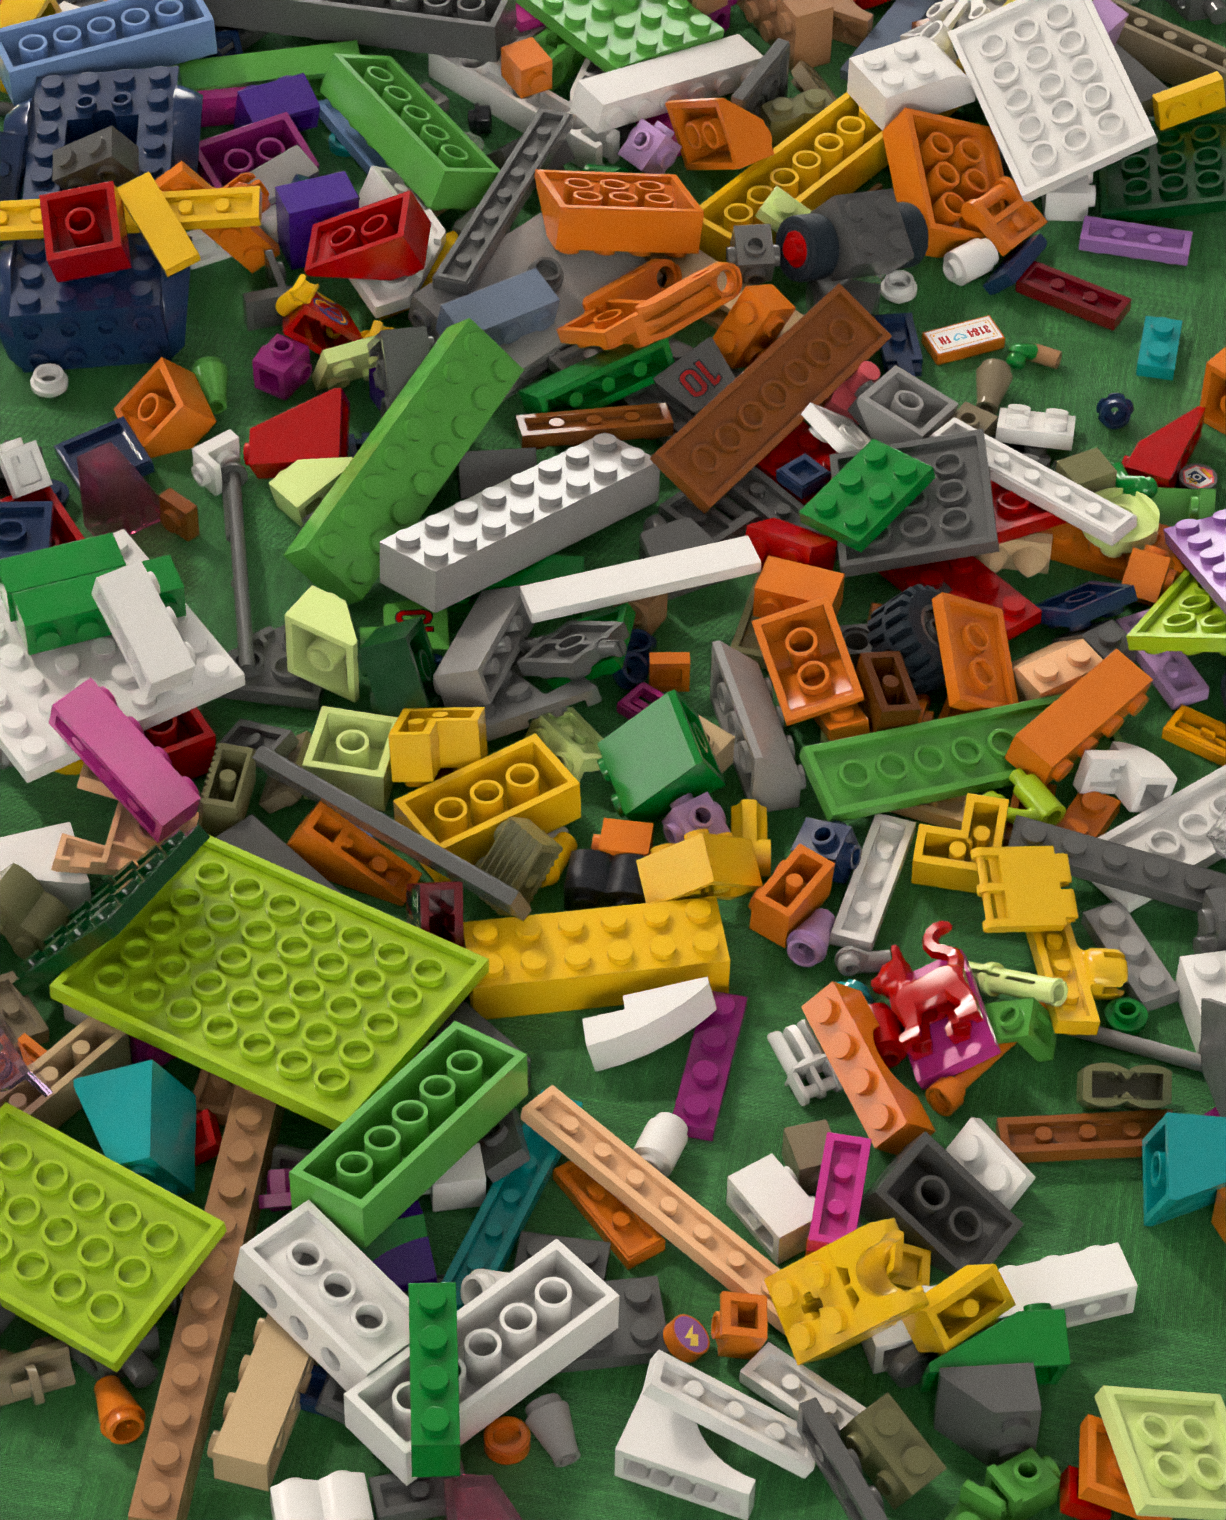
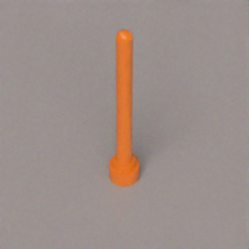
[925,1002,1048,1116]

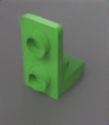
[1150,487,1216,527]
[984,997,1057,1062]

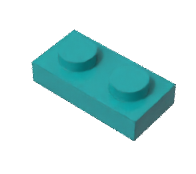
[1136,316,1182,380]

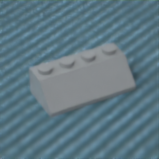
[710,641,806,812]

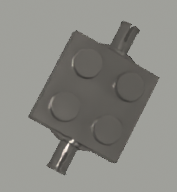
[517,620,630,680]

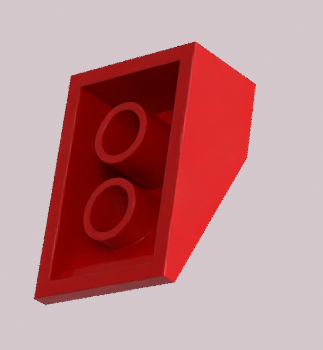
[304,190,431,281]

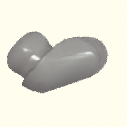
[834,946,891,976]

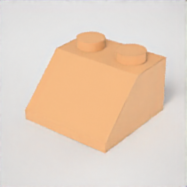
[1012,639,1103,702]

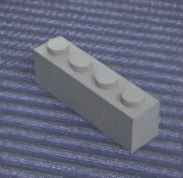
[433,585,535,708]

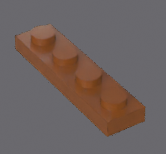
[515,402,674,450]
[995,1109,1173,1163]

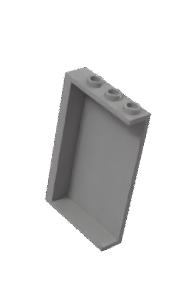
[408,212,664,403]

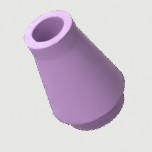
[787,908,836,967]

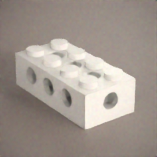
[233,1199,409,1391]

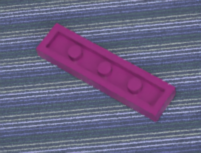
[673,991,748,1141]

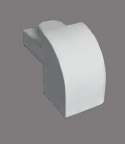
[1072,741,1178,812]

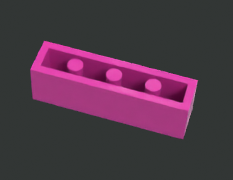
[49,677,201,843]

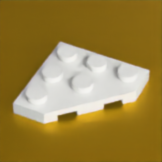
[348,209,446,318]

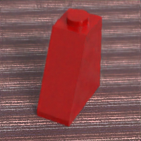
[243,388,350,479]

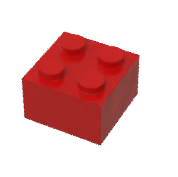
[39,181,132,283]

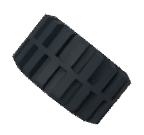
[867,584,946,695]

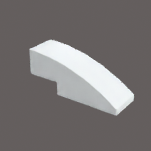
[582,976,717,1072]

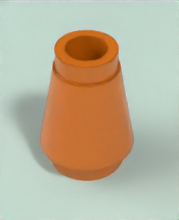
[94,1375,146,1444]

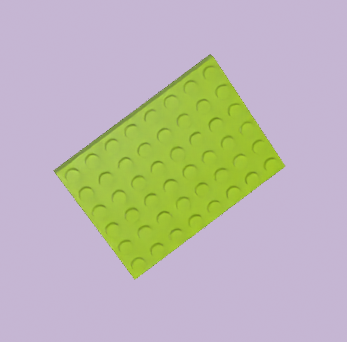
[49,835,489,1131]

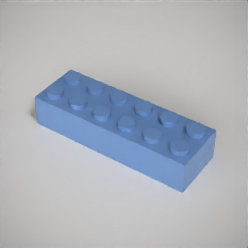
[0,0,217,106]

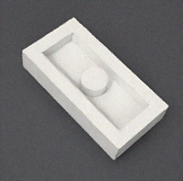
[946,1117,1036,1210]

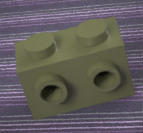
[840,1392,947,1510]

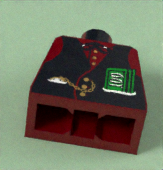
[406,881,464,948]

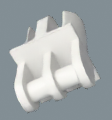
[767,1019,843,1106]

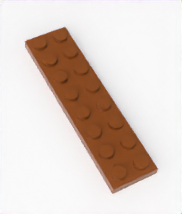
[650,283,892,514]

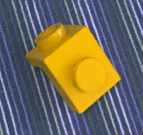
[885,1231,931,1290]

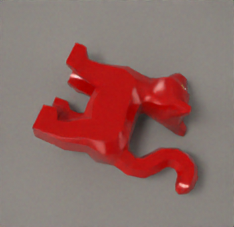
[871,921,984,1061]

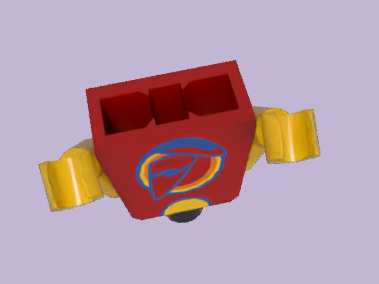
[276,274,394,355]

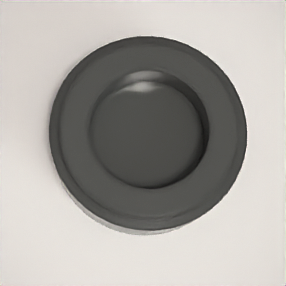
[887,1344,935,1388]

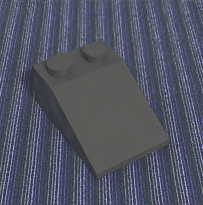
[860,1131,1023,1276]

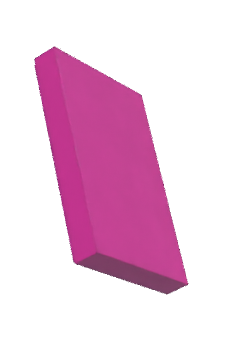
[889,949,1001,1090]

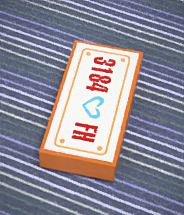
[921,315,1005,366]

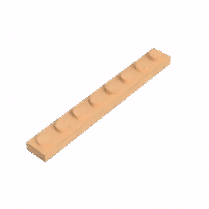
[520,1085,786,1336]

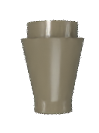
[976,358,1013,415]

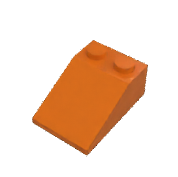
[751,596,865,726]

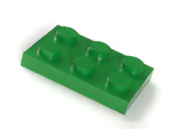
[799,438,935,552]

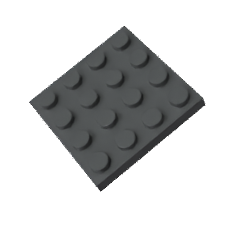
[829,429,1000,577]

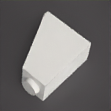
[0,822,91,911]

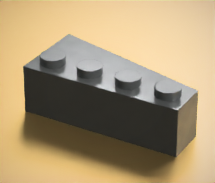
[367,326,435,418]

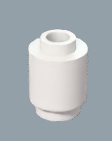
[943,238,999,286]
[633,1112,688,1177]

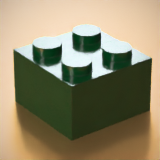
[357,616,441,717]

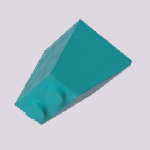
[74,1059,196,1196]
[1142,1112,1226,1226]

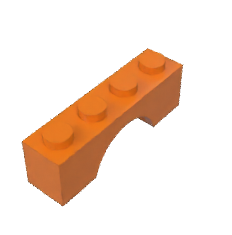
[801,981,936,1155]

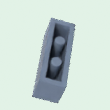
[436,268,560,345]

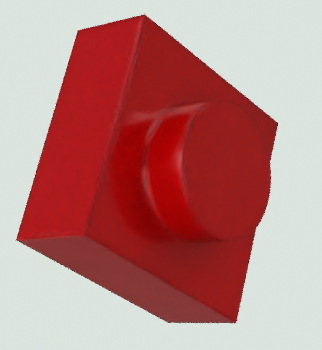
[195,1108,222,1167]
[1060,1465,1111,1520]

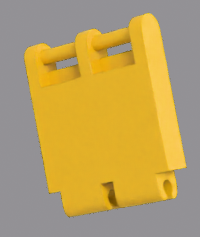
[970,846,1079,933]

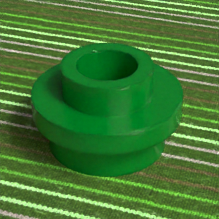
[1104,997,1148,1036]

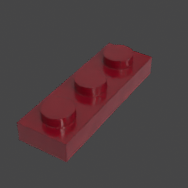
[1015,261,1132,331]

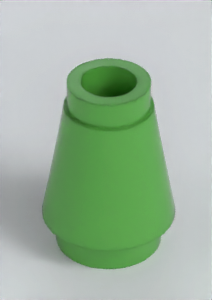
[192,356,228,414]

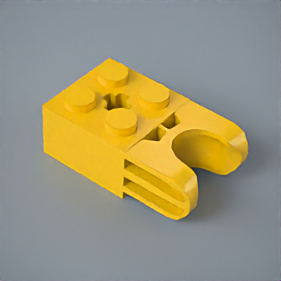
[764,1217,929,1365]

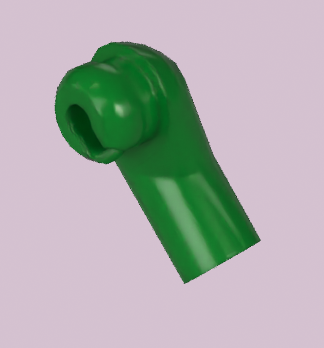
[1112,462,1158,498]

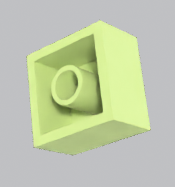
[302,706,398,811]

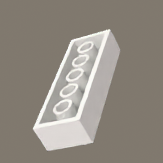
[344,1239,619,1486]

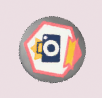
[1178,464,1218,489]

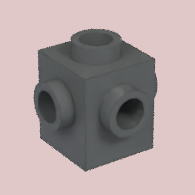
[726,224,780,285]

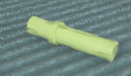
[968,961,1068,1006]

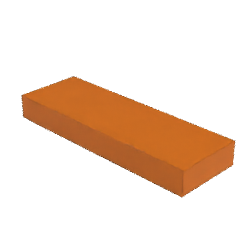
[553,1160,666,1270]

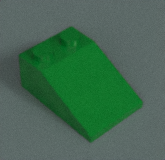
[919,1303,1071,1392]

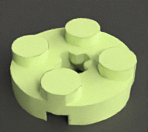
[1082,487,1160,558]

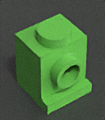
[984,1447,1061,1520]

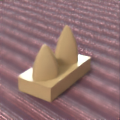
[974,533,1053,578]

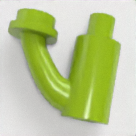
[983,768,1066,825]

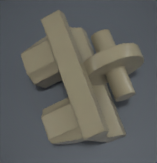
[0,1336,76,1406]

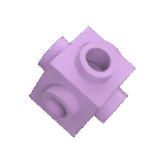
[617,118,682,174]
[662,792,730,844]

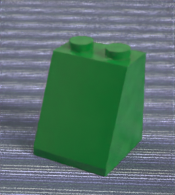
[597,689,726,822]

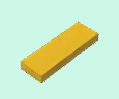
[117,171,201,277]

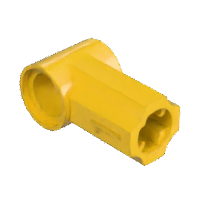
[731,799,771,877]

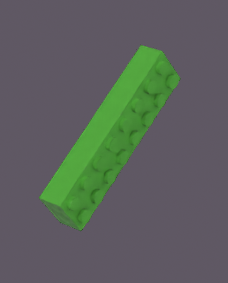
[283,318,524,605]

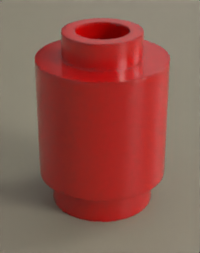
[869,1003,908,1069]

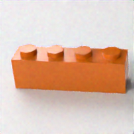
[1004,648,1153,786]

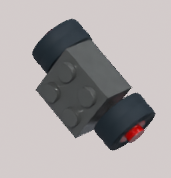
[775,188,928,282]

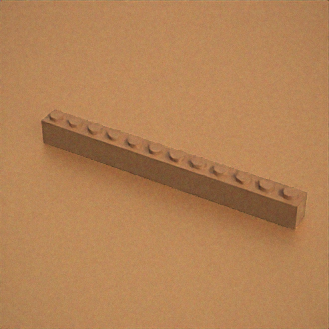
[128,1085,285,1520]

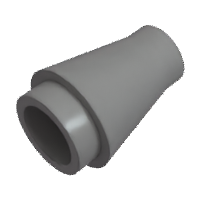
[525,1393,581,1468]

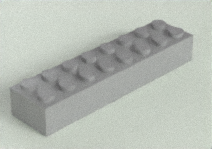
[380,432,660,613]

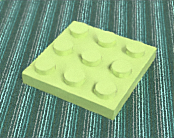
[1094,1385,1226,1520]

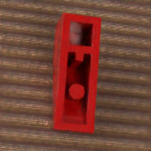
[1121,406,1206,488]

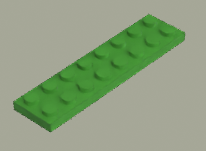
[799,693,1124,822]

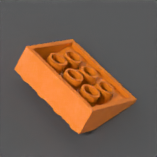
[882,107,1010,258]
[534,169,704,258]

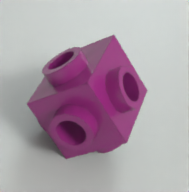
[252,333,312,401]

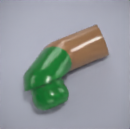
[1006,343,1062,370]

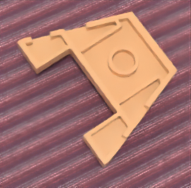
[51,763,199,875]

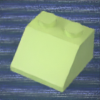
[284,585,360,703]

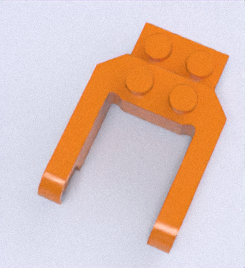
[556,258,743,350]

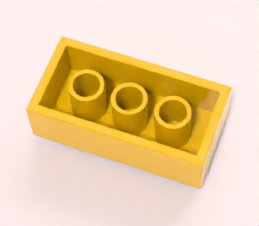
[393,733,581,882]

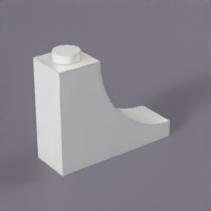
[614,1393,756,1520]

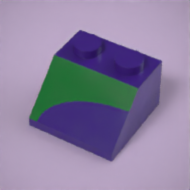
[355,1199,437,1292]

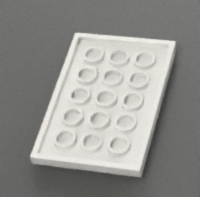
[947,0,1158,201]

